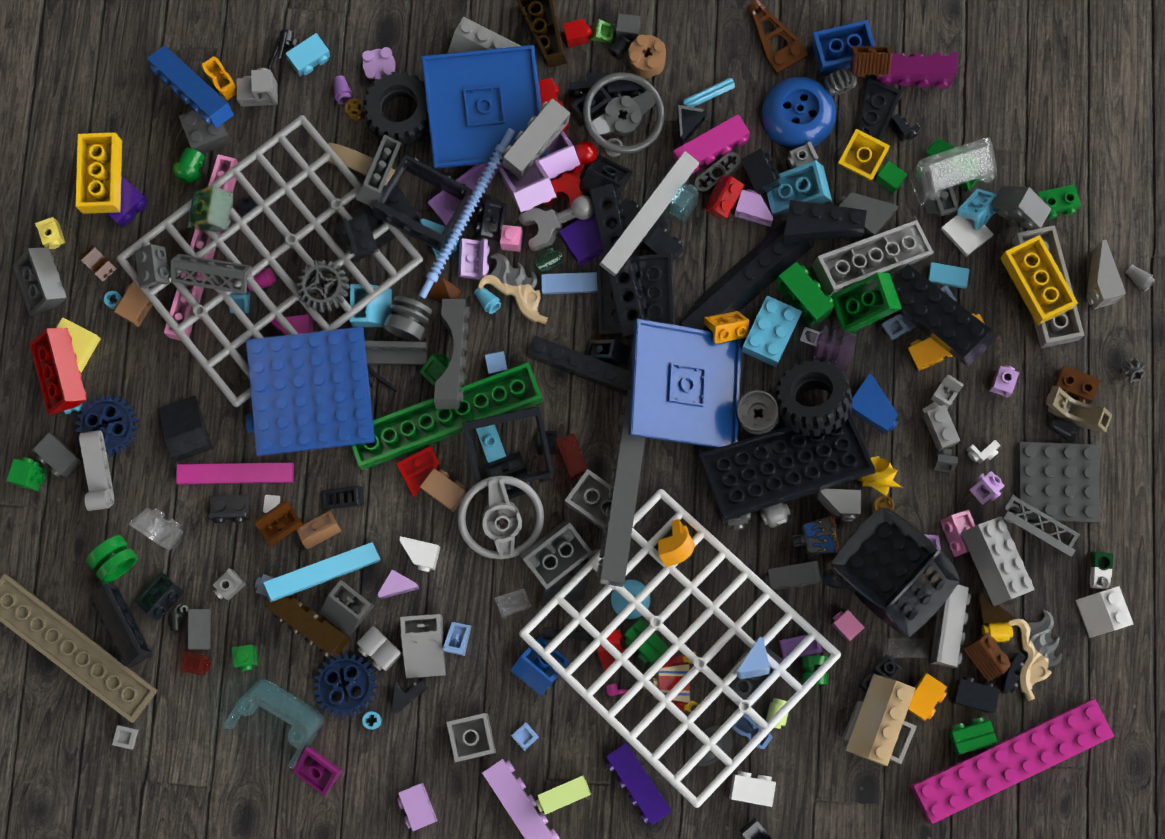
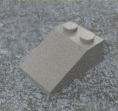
[1086,240,1126,310]

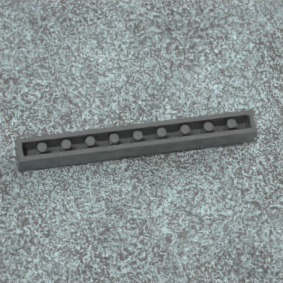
[596,389,645,587]

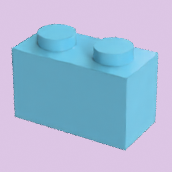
[286,33,330,77]

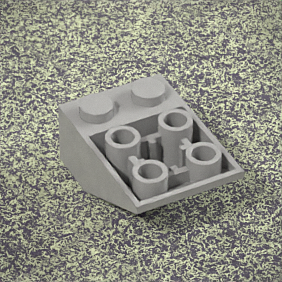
[400,614,446,678]

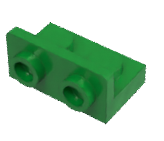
[419,353,467,386]

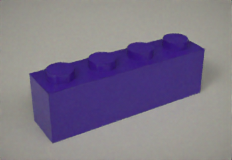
[605,743,672,825]

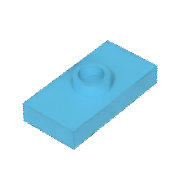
[476,425,506,463]

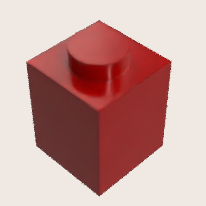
[563,18,592,48]

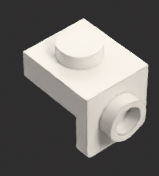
[966,440,1001,464]

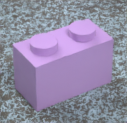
[397,783,438,831]

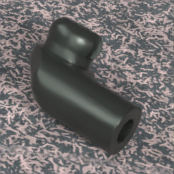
[170,604,189,631]

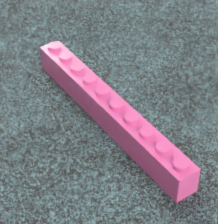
[164,155,238,341]

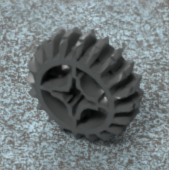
[296,260,350,312]

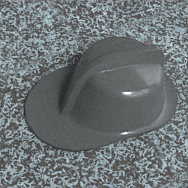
[687,726,733,766]

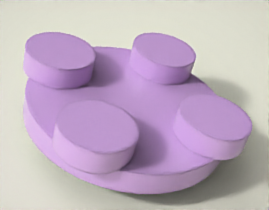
[362,47,395,81]

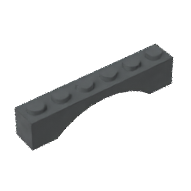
[434,299,470,409]

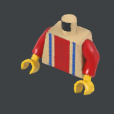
[643,652,699,713]

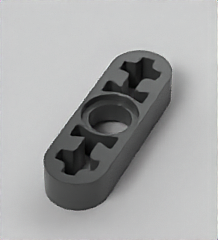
[694,152,740,194]

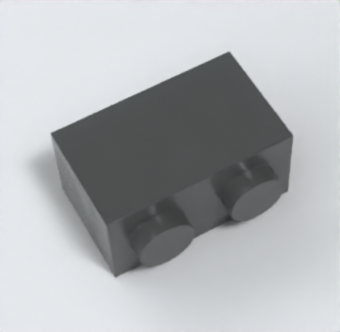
[33,433,82,478]

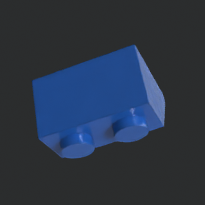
[511,637,570,696]

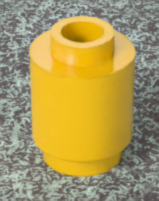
[982,622,1013,642]

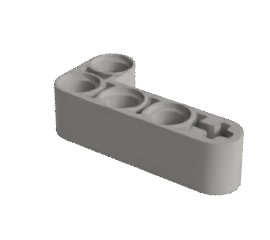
[79,431,114,511]

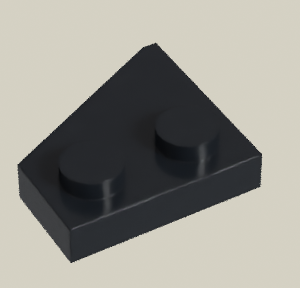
[540,574,589,607]

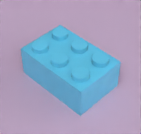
[741,296,802,367]

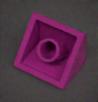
[293,747,343,796]

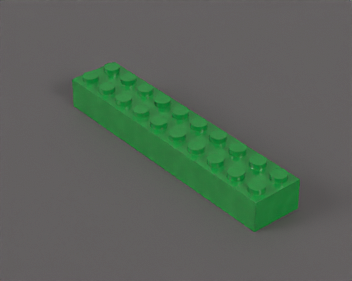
[351,362,543,470]

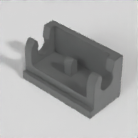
[188,609,211,651]

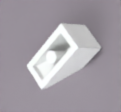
[400,536,440,572]

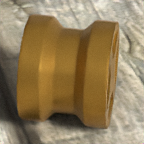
[345,98,364,121]

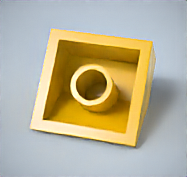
[837,129,890,182]

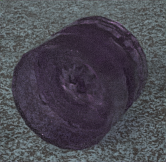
[813,325,857,373]

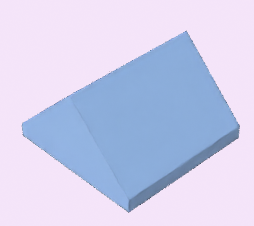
[737,637,770,679]

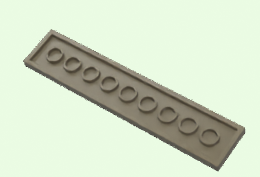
[0,574,158,723]

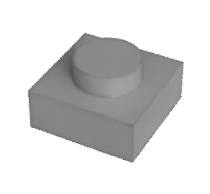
[112,725,138,749]

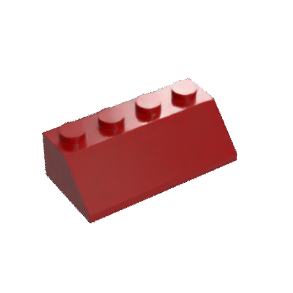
[29,328,86,415]

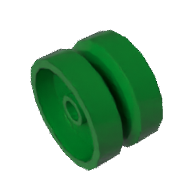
[86,535,138,584]

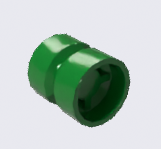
[802,656,828,685]

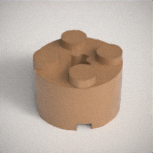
[629,34,666,79]

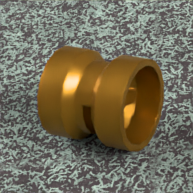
[872,495,894,513]

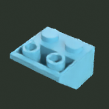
[350,284,392,327]

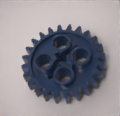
[75,394,139,457]
[312,653,378,719]

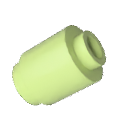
[766,698,789,729]

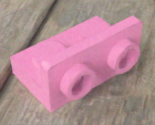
[940,510,975,557]

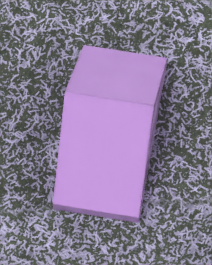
[378,570,419,599]

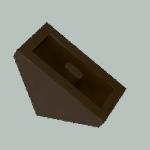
[976,592,1014,625]

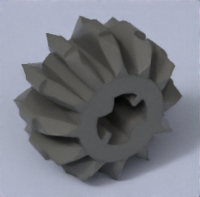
[824,68,857,96]

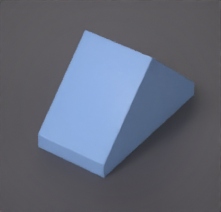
[443,622,471,656]

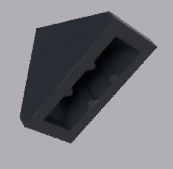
[677,105,707,146]

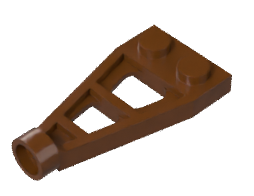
[747,0,808,75]

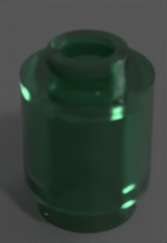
[534,247,563,273]

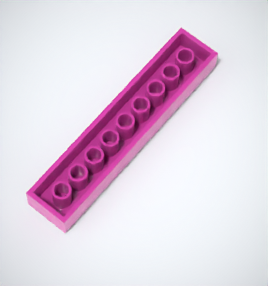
[910,699,1114,824]

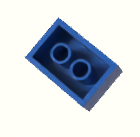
[811,20,875,75]

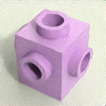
[970,471,1005,505]

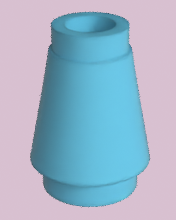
[474,287,501,314]

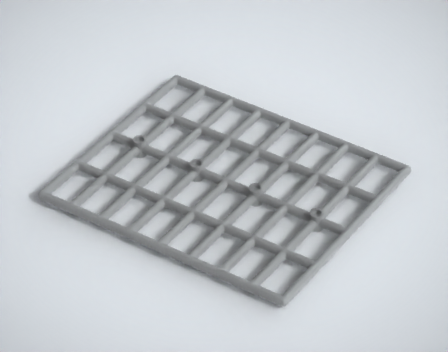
[117,115,423,407]

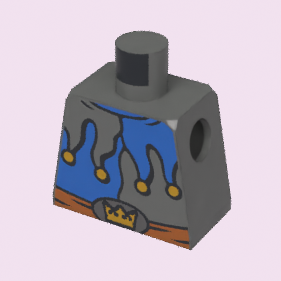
[792,515,840,555]

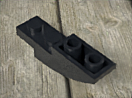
[569,73,645,99]

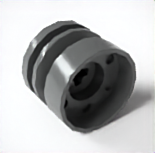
[383,296,432,342]
[737,390,779,436]

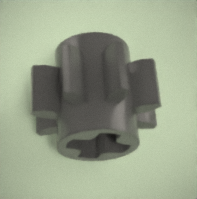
[1120,358,1146,383]

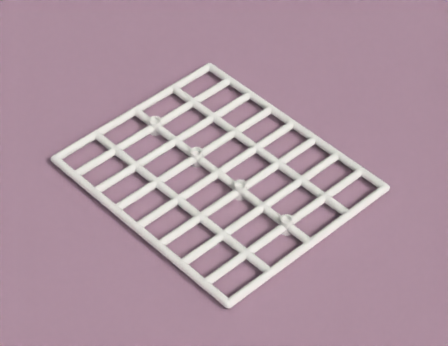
[519,489,841,808]

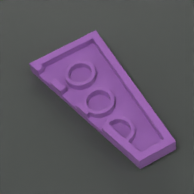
[427,164,498,232]

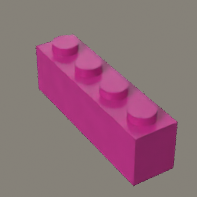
[673,114,750,174]

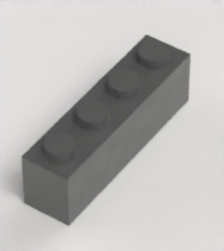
[356,134,401,207]

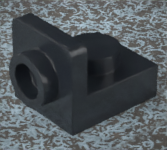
[889,113,920,142]

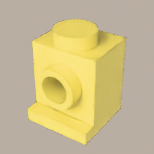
[35,217,65,249]

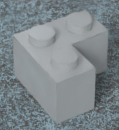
[237,68,278,106]

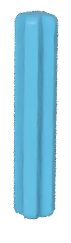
[683,78,735,107]

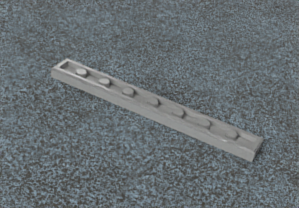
[599,151,700,276]

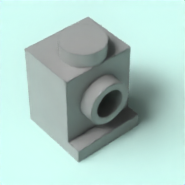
[787,141,818,168]
[213,568,246,600]

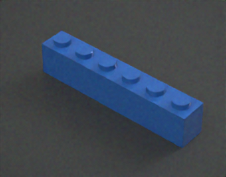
[147,45,234,128]

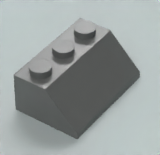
[12,247,67,316]
[519,519,593,590]

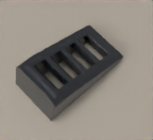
[321,486,364,510]

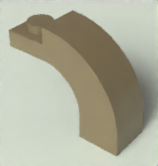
[1046,386,1112,433]

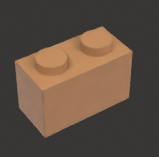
[114,281,159,327]
[420,468,466,512]

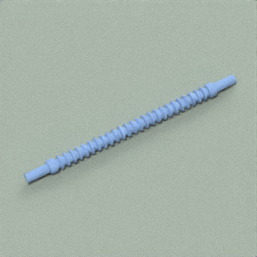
[419,128,515,299]

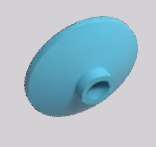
[611,580,650,619]

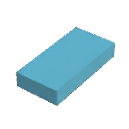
[928,262,969,289]

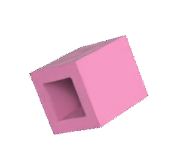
[500,225,523,252]
[831,610,865,642]

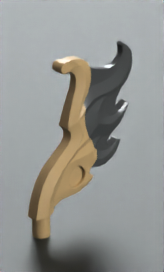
[478,253,548,325]
[1008,610,1062,701]

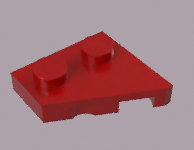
[396,446,440,497]

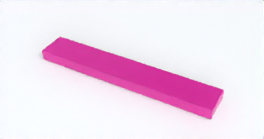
[176,463,294,485]

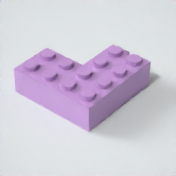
[497,130,580,212]

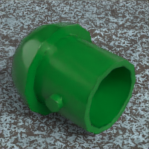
[173,148,205,184]

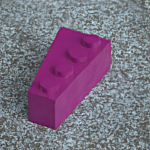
[875,52,958,89]

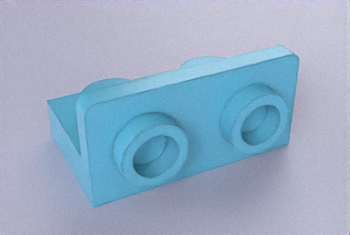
[957,188,997,230]

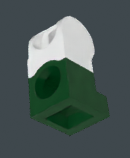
[1090,551,1114,590]

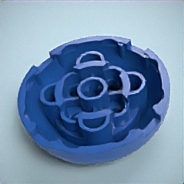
[761,77,836,150]

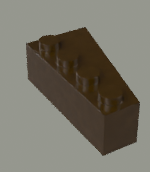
[516,0,567,67]
[264,594,351,658]

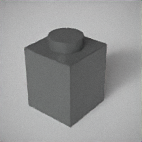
[613,14,641,41]

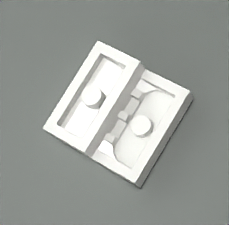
[941,215,994,257]

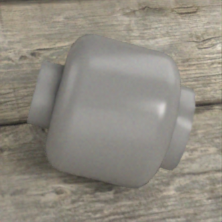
[760,503,790,528]

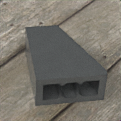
[837,192,898,238]
[764,561,821,590]

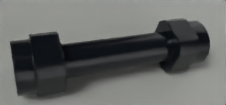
[543,627,591,641]

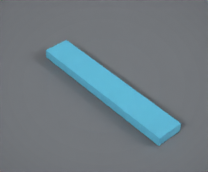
[262,542,380,602]

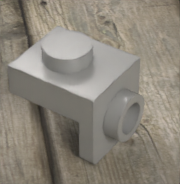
[931,375,963,409]

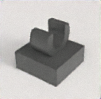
[934,448,958,473]

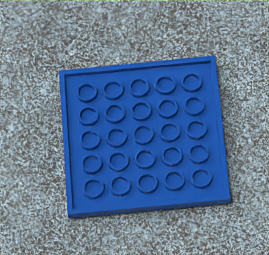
[246,327,375,456]

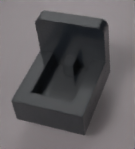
[740,818,772,839]

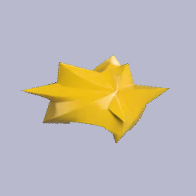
[856,456,902,496]

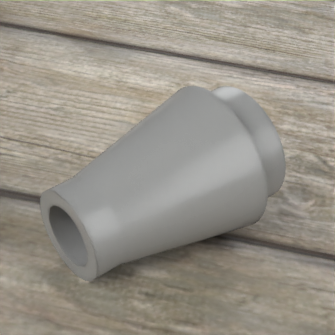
[1125,264,1155,291]

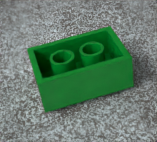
[776,262,834,329]
[831,272,902,331]

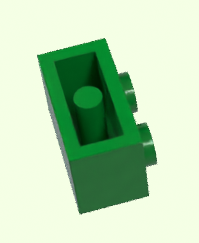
[1037,184,1081,220]
[7,457,45,491]

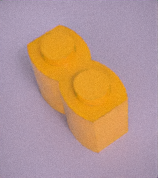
[202,57,237,101]

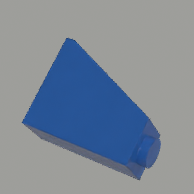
[851,374,898,434]

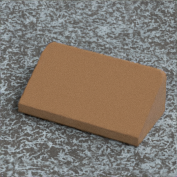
[297,510,341,549]

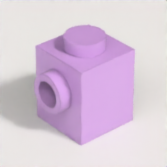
[990,365,1019,398]

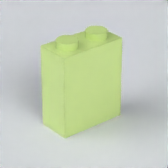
[536,775,591,815]

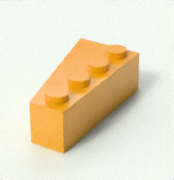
[908,313,985,371]

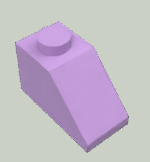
[735,189,773,227]

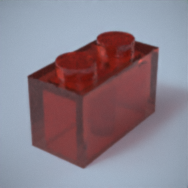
[556,433,589,480]

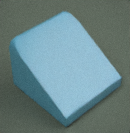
[229,291,250,313]

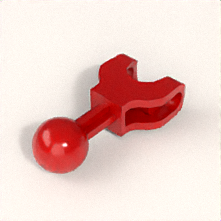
[542,141,597,209]

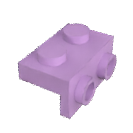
[458,238,490,280]

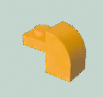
[658,519,695,567]

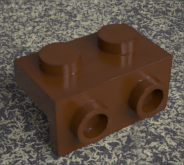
[254,500,303,547]

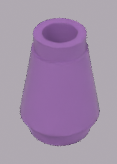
[334,75,353,105]

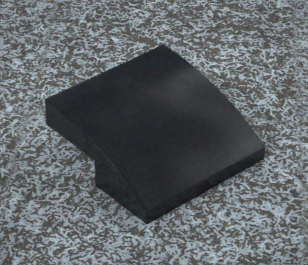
[483,451,534,500]

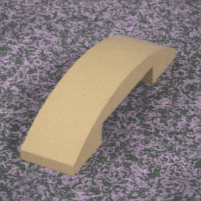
[324,142,396,187]

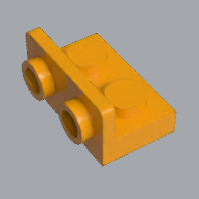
[704,311,749,344]

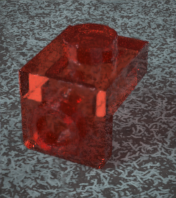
[180,652,211,676]

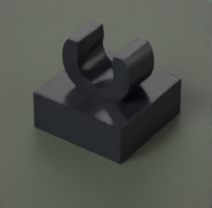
[237,196,261,217]

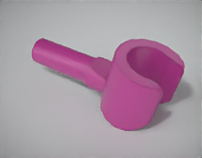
[606,684,628,696]

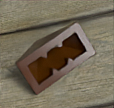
[419,277,462,303]

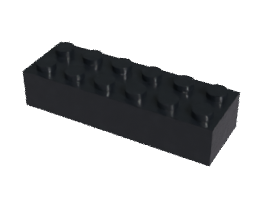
[892,264,996,367]

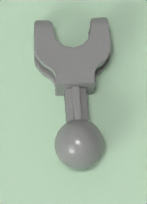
[518,195,595,251]

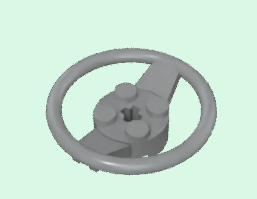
[458,476,544,559]

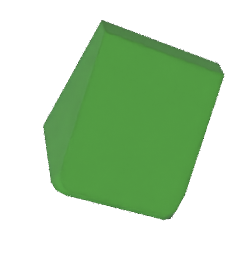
[589,19,614,43]

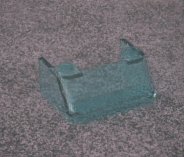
[222,679,324,769]

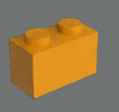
[908,673,947,721]

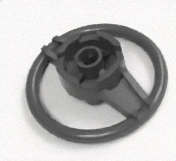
[583,72,665,154]

